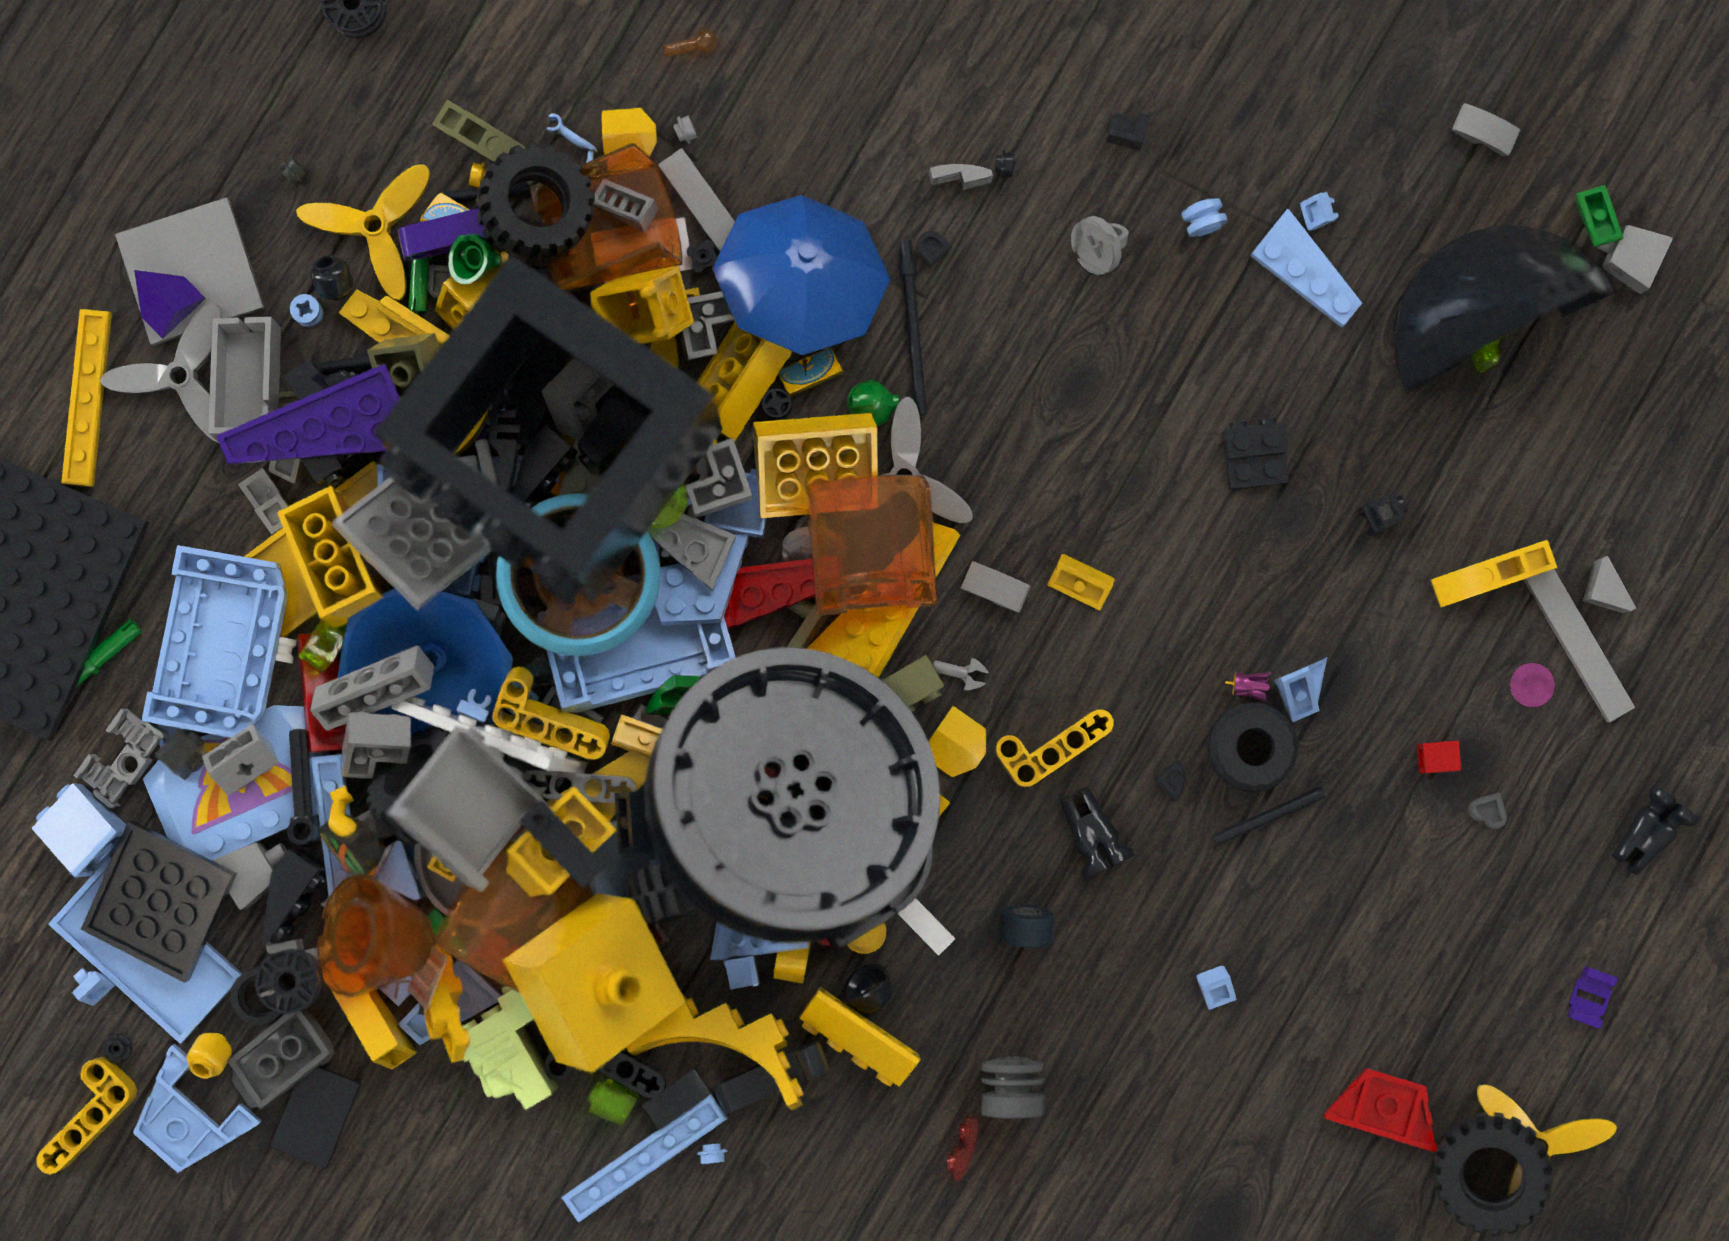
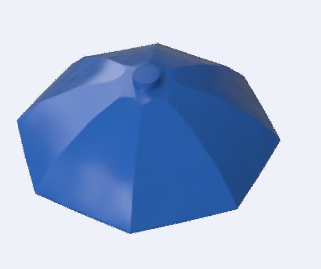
[712,195,890,355]
[338,588,513,737]

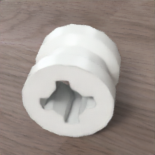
[275,637,297,664]

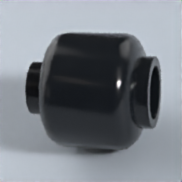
[310,255,354,301]

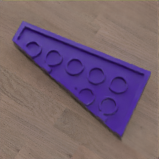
[216,364,400,464]

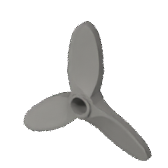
[100,303,222,443]
[833,397,973,523]

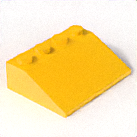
[753,413,878,518]

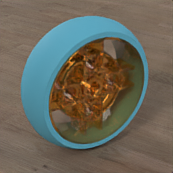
[496,493,660,656]

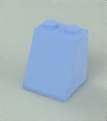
[32,783,126,877]

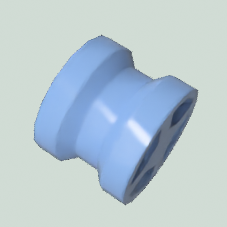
[290,294,324,327]

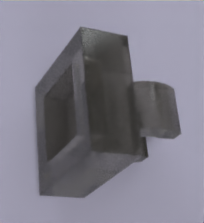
[523,651,555,685]

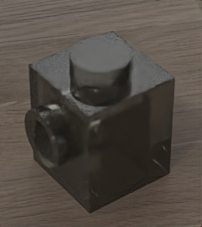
[154,728,209,780]

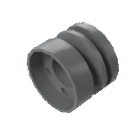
[981,1056,1045,1118]

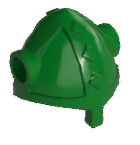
[448,233,502,284]
[847,379,899,427]

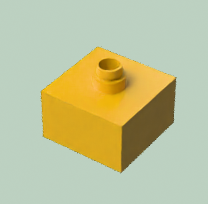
[503,893,685,1073]

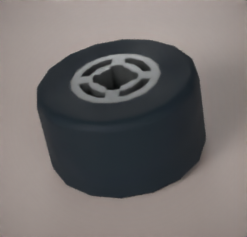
[999,905,1054,948]

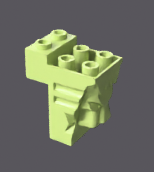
[462,982,559,1110]

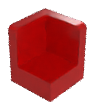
[1417,741,1461,773]

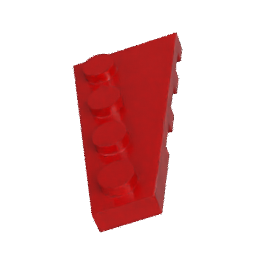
[724,556,841,630]
[297,633,347,753]

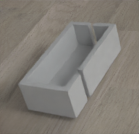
[208,317,281,442]

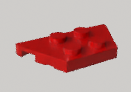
[1323,1068,1437,1153]

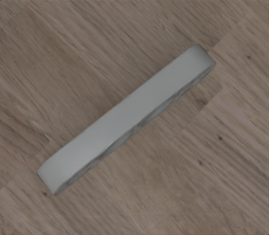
[521,770,638,803]

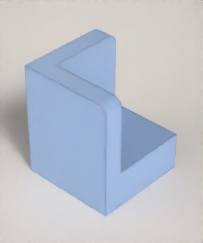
[724,956,760,990]

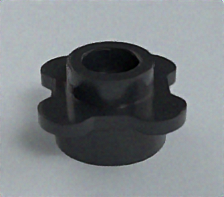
[686,239,718,273]

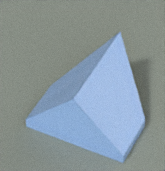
[1274,658,1327,722]

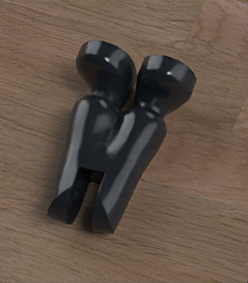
[1612,784,1700,875]
[1060,787,1135,879]

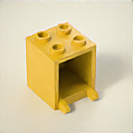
[590,265,694,344]

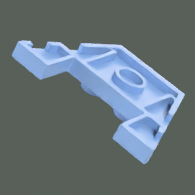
[634,534,748,626]
[133,1044,262,1172]

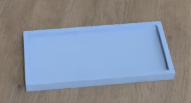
[49,856,242,1044]

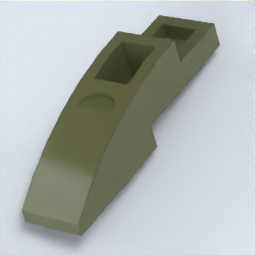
[432,100,535,186]

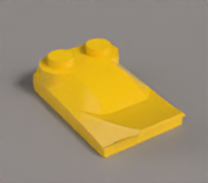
[506,786,617,897]

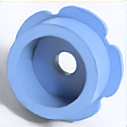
[697,1143,727,1164]

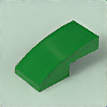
[646,675,700,715]

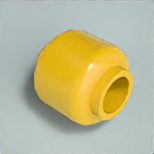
[187,1033,232,1079]

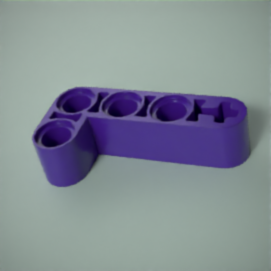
[397,206,516,261]

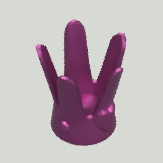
[1225,672,1271,703]

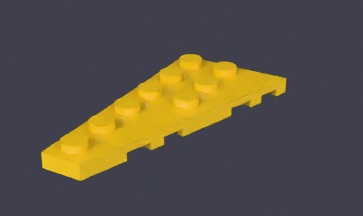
[806,522,960,678]

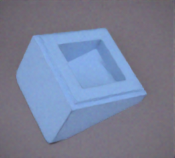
[1196,966,1237,1010]

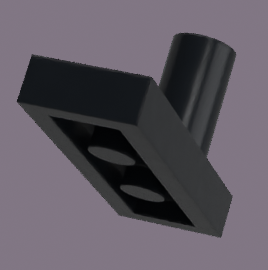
[519,800,605,888]

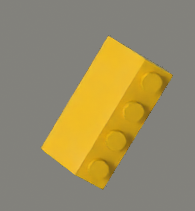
[697,322,792,442]
[799,987,920,1087]

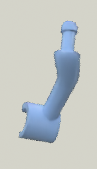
[547,113,597,166]

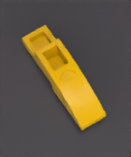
[1431,540,1557,608]
[423,941,470,1062]

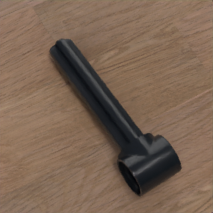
[287,729,321,848]

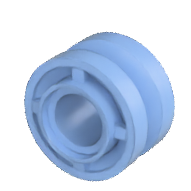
[1181,198,1228,236]

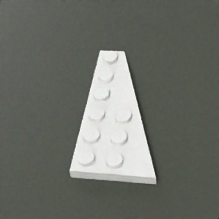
[392,696,588,774]

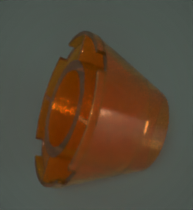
[317,874,433,998]

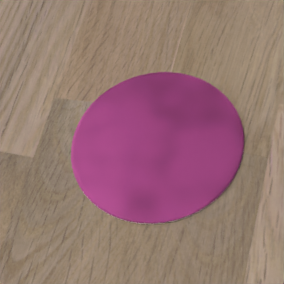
[1510,663,1555,707]

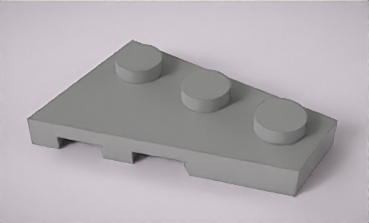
[647,506,736,591]

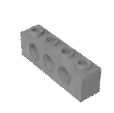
[310,645,434,731]

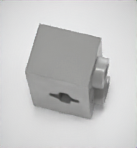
[202,724,279,796]

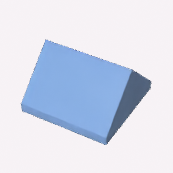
[376,841,427,900]

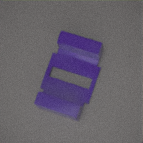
[1567,966,1618,1029]

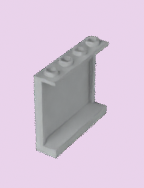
[387,726,549,892]

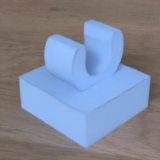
[1300,192,1339,231]
[456,689,491,725]
[72,968,115,1006]

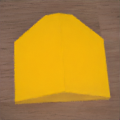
[602,108,657,169]
[928,706,986,777]

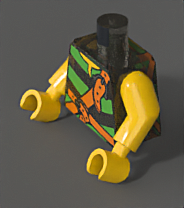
[317,785,386,878]

